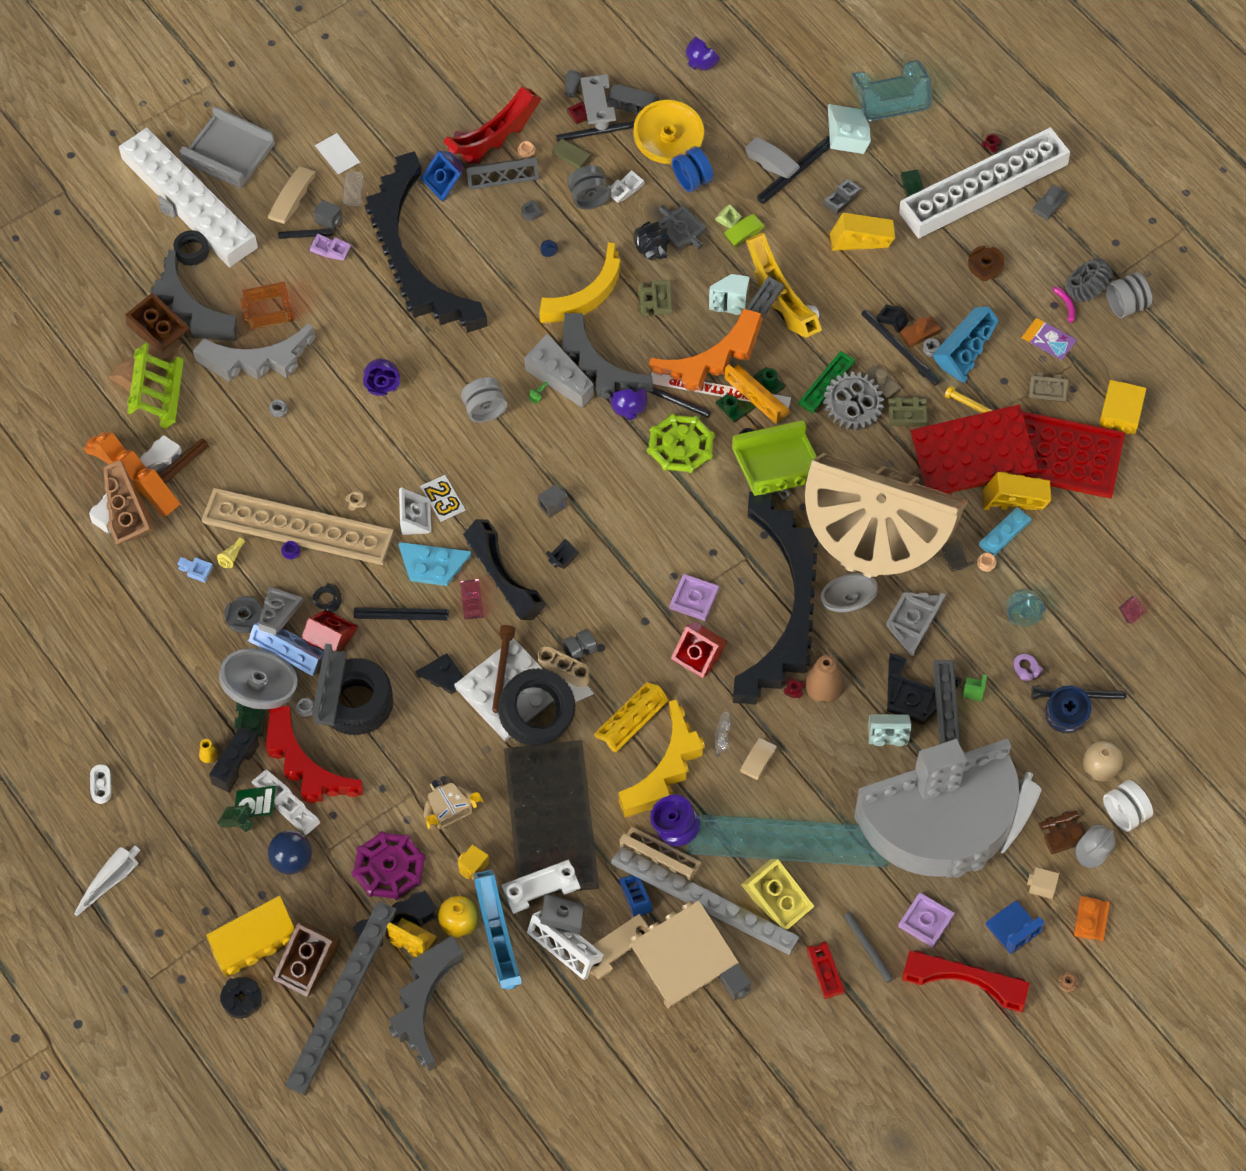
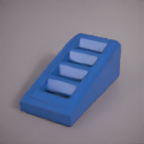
[619,875,652,917]

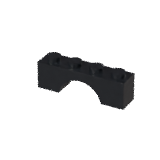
[353,890,438,947]

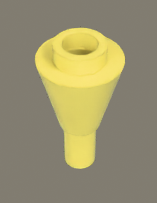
[217,538,245,568]

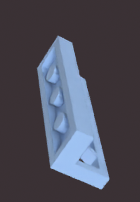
[248,622,324,676]

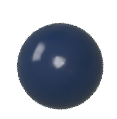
[268,830,312,875]

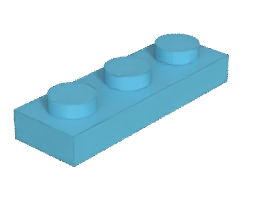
[979,507,1032,556]

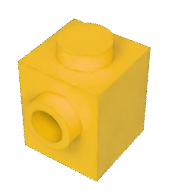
[458,845,489,880]

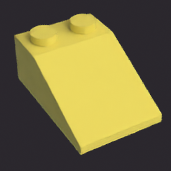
[741,859,815,930]

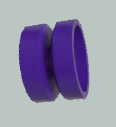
[650,794,701,847]

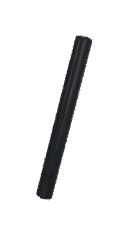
[757,136,830,204]

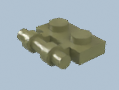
[637,280,672,317]
[888,396,927,426]

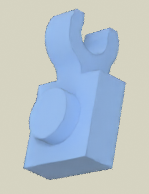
[177,557,213,583]

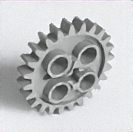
[823,371,884,431]

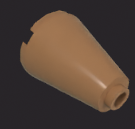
[805,655,844,702]

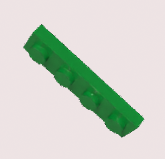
[798,351,856,414]

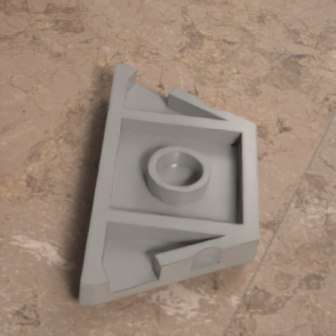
[886,592,946,656]

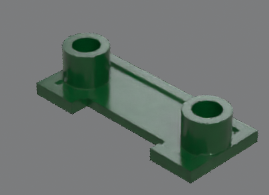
[716,367,785,423]

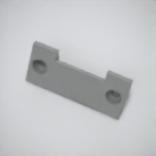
[580,74,616,130]

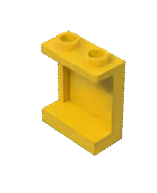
[1099,380,1146,434]

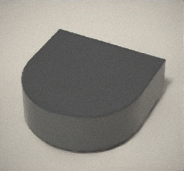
[521,200,543,221]

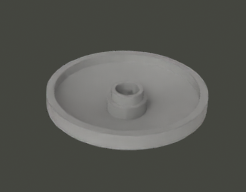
[219,648,298,709]

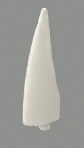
[1000,772,1042,854]
[74,845,141,916]

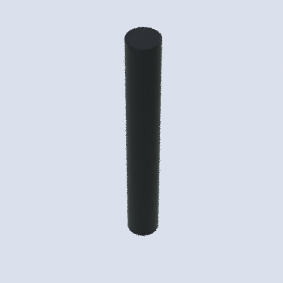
[278,228,332,239]

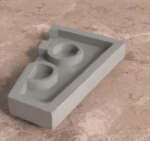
[258,586,303,635]

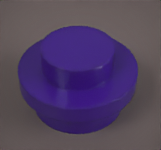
[281,541,300,560]

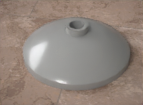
[821,573,878,613]

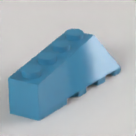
[932,307,999,383]

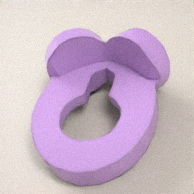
[1014,654,1043,681]

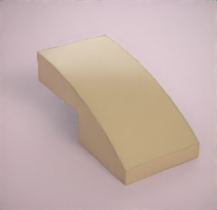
[740,738,777,780]

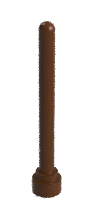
[492,625,516,713]

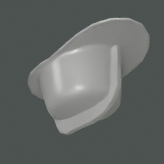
[1075,825,1115,868]

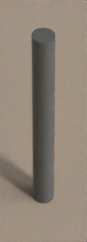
[844,912,894,983]

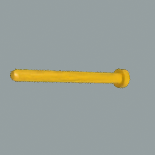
[945,386,993,413]

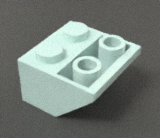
[709,274,750,315]
[868,714,911,746]

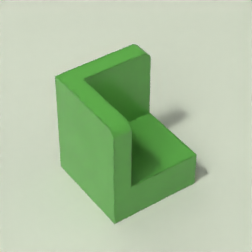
[962,674,987,702]

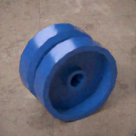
[671,146,714,192]

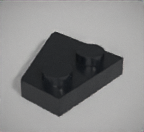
[415,653,464,694]

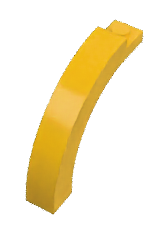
[540,243,621,323]

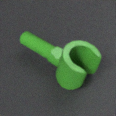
[529,381,548,404]

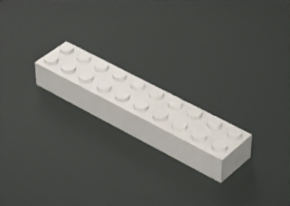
[899,127,1070,239]
[118,128,258,268]

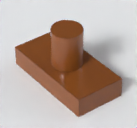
[900,316,941,348]

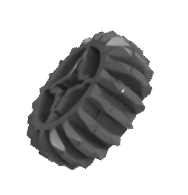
[1065,258,1113,303]

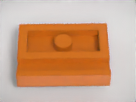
[1074,896,1110,942]

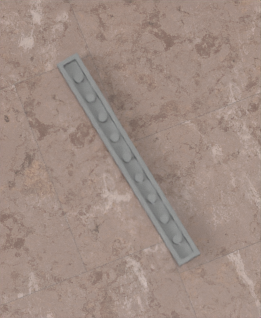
[611,846,800,955]

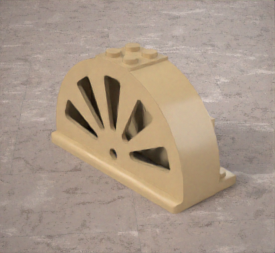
[805,453,968,578]

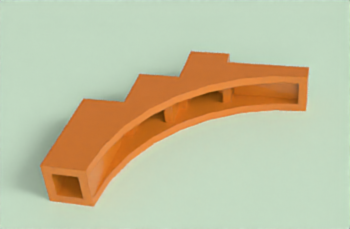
[649,309,763,391]
[83,432,180,516]

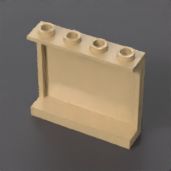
[628,900,739,1009]

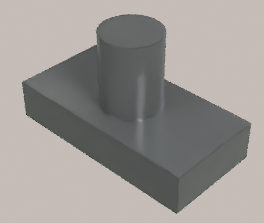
[1033,185,1069,220]

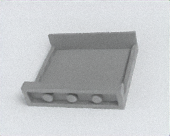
[179,107,275,189]

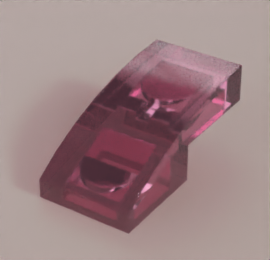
[460,579,484,620]

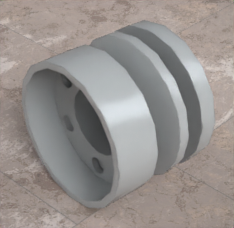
[1106,272,1152,319]

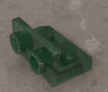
[234,702,265,737]

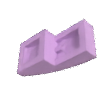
[310,233,351,260]

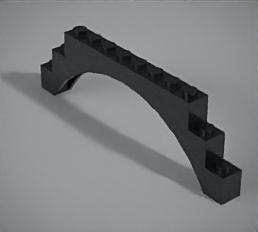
[364,151,488,333]
[733,491,818,705]

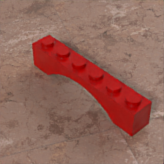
[902,950,1030,1012]

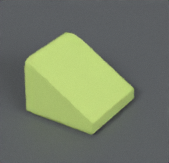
[715,204,742,228]

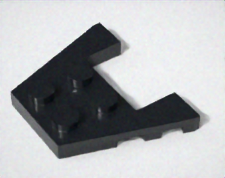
[887,653,962,725]

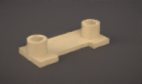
[590,914,649,980]

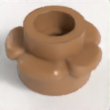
[1058,972,1079,992]

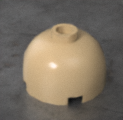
[1083,741,1123,782]

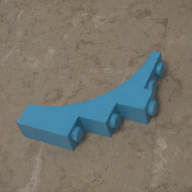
[473,869,522,989]

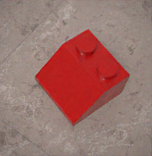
[302,610,358,652]
[671,622,727,678]

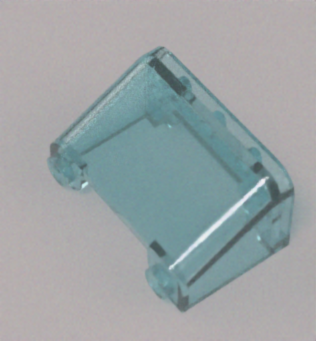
[851,60,932,121]

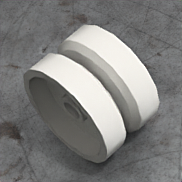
[1103,780,1153,832]

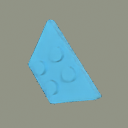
[398,542,471,586]

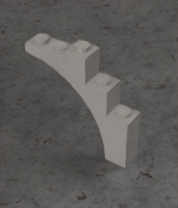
[193,324,315,382]

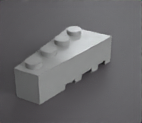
[524,334,594,408]

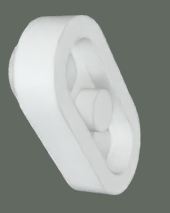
[90,764,112,804]

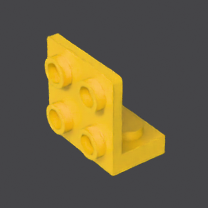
[387,918,437,957]

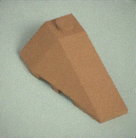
[103,460,157,545]

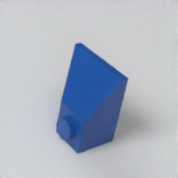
[420,151,462,201]

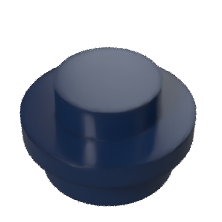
[540,240,558,257]

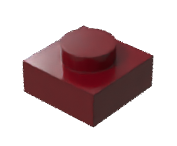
[567,101,587,125]

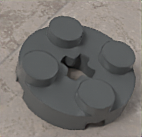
[224,596,262,633]

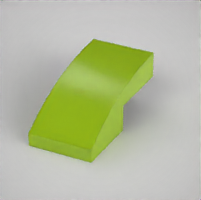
[724,214,765,248]

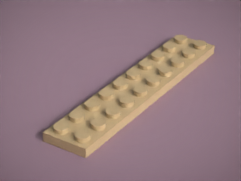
[201,488,394,565]

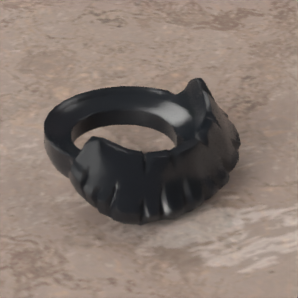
[313,583,341,612]

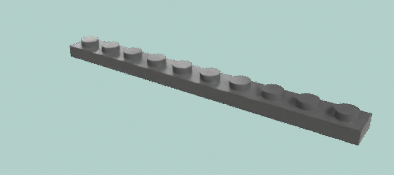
[285,901,397,1096]

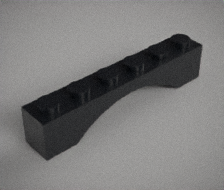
[463,519,546,620]

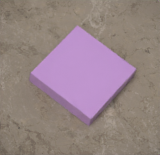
[669,574,719,621]
[898,892,955,947]

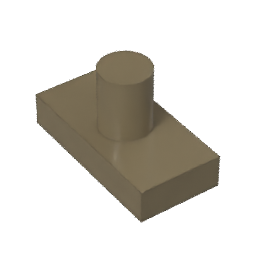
[861,364,900,401]

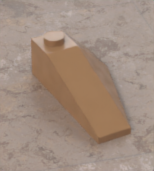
[108,340,184,391]

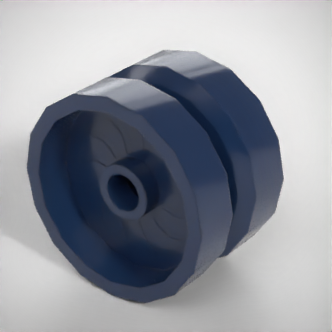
[1044,685,1092,733]

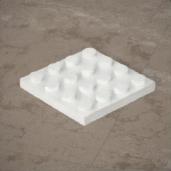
[454,638,555,742]

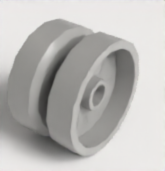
[461,377,507,423]

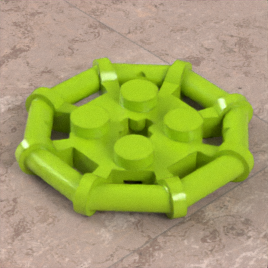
[647,413,715,473]

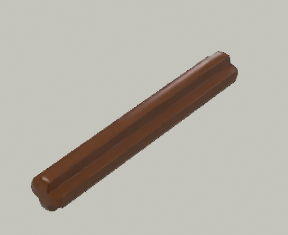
[159,438,208,484]

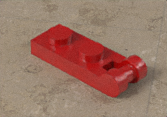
[806,941,844,999]

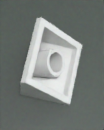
[399,487,431,535]

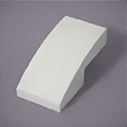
[610,170,645,203]

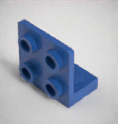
[985,901,1045,954]

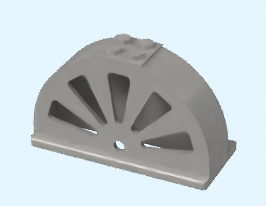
[854,738,1019,878]

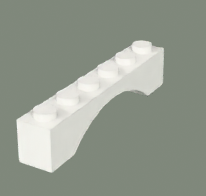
[89,435,182,534]

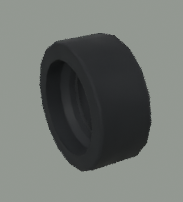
[173,230,209,266]

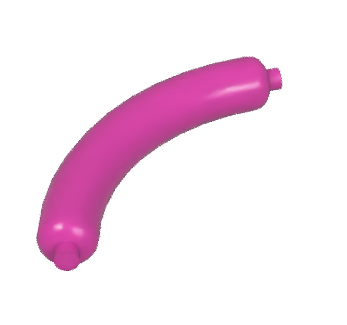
[1052,286,1076,323]

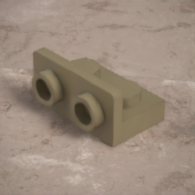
[1028,373,1068,402]

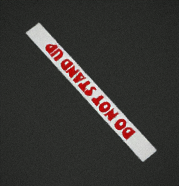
[651,372,791,408]

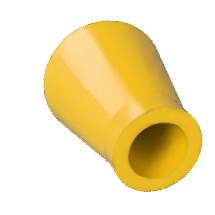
[199,739,219,763]

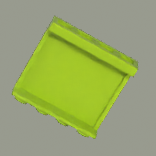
[732,420,817,496]

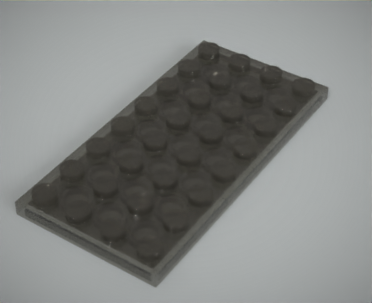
[504,740,599,894]

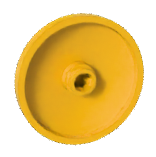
[633,100,704,164]

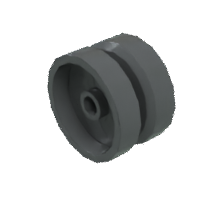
[567,165,611,210]

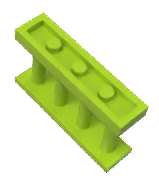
[127,343,184,429]

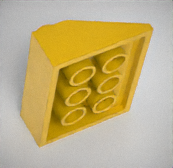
[206,896,295,977]

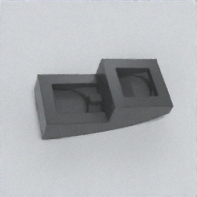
[823,179,862,214]

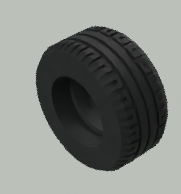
[329,658,393,735]

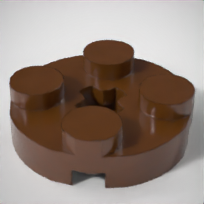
[968,246,1004,281]

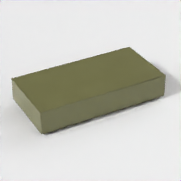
[552,139,591,169]

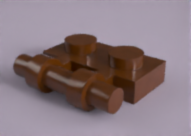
[1039,811,1086,855]

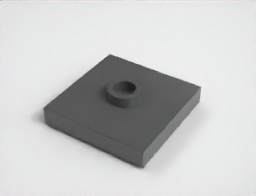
[540,894,584,934]

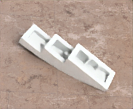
[252,769,320,836]

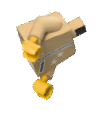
[424,779,484,830]

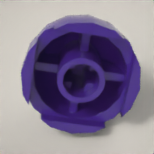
[685,37,720,71]
[363,358,400,396]
[610,389,647,420]

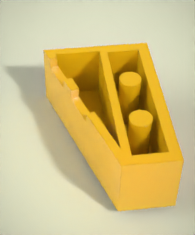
[982,472,1051,510]

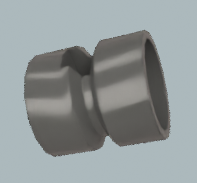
[562,629,597,660]

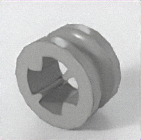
[923,338,940,357]

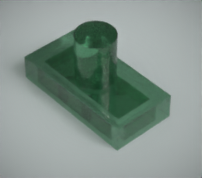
[900,169,924,197]
[217,805,253,832]

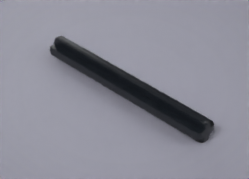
[353,607,449,621]

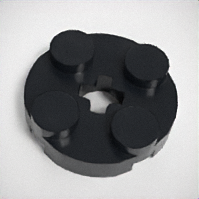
[220,977,262,1019]

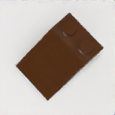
[125,292,190,351]
[273,923,341,997]

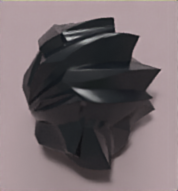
[633,221,670,261]

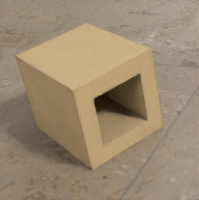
[1027,867,1059,899]

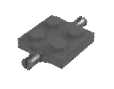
[658,205,706,251]

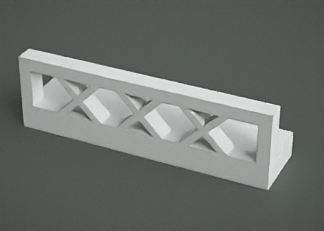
[527,910,604,980]

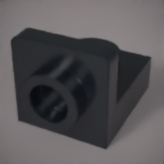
[877,304,909,333]

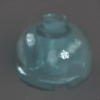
[1005,589,1046,627]

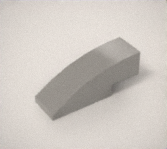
[745,137,800,179]

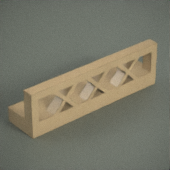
[620,826,702,882]

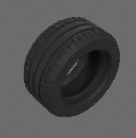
[498,668,576,746]

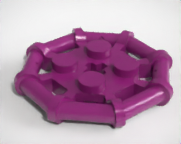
[351,831,426,900]

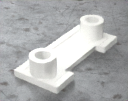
[501,860,580,914]

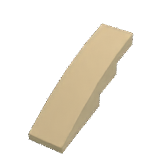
[268,166,315,224]

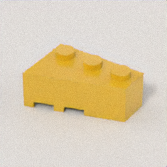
[830,213,895,251]

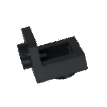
[546,539,579,569]

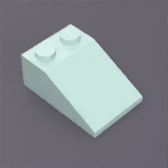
[828,104,871,154]

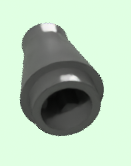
[565,70,582,98]

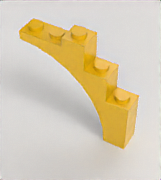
[746,233,822,338]
[618,700,705,817]

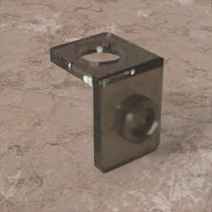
[942,541,974,572]

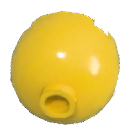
[438,896,479,938]

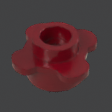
[981,134,1002,153]
[784,678,805,698]

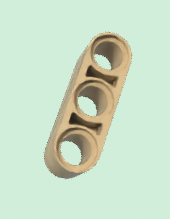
[538,647,590,687]

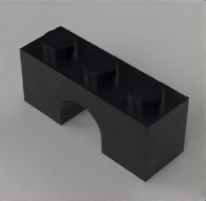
[209,727,259,793]

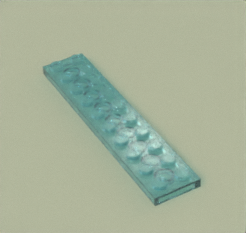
[687,814,888,867]

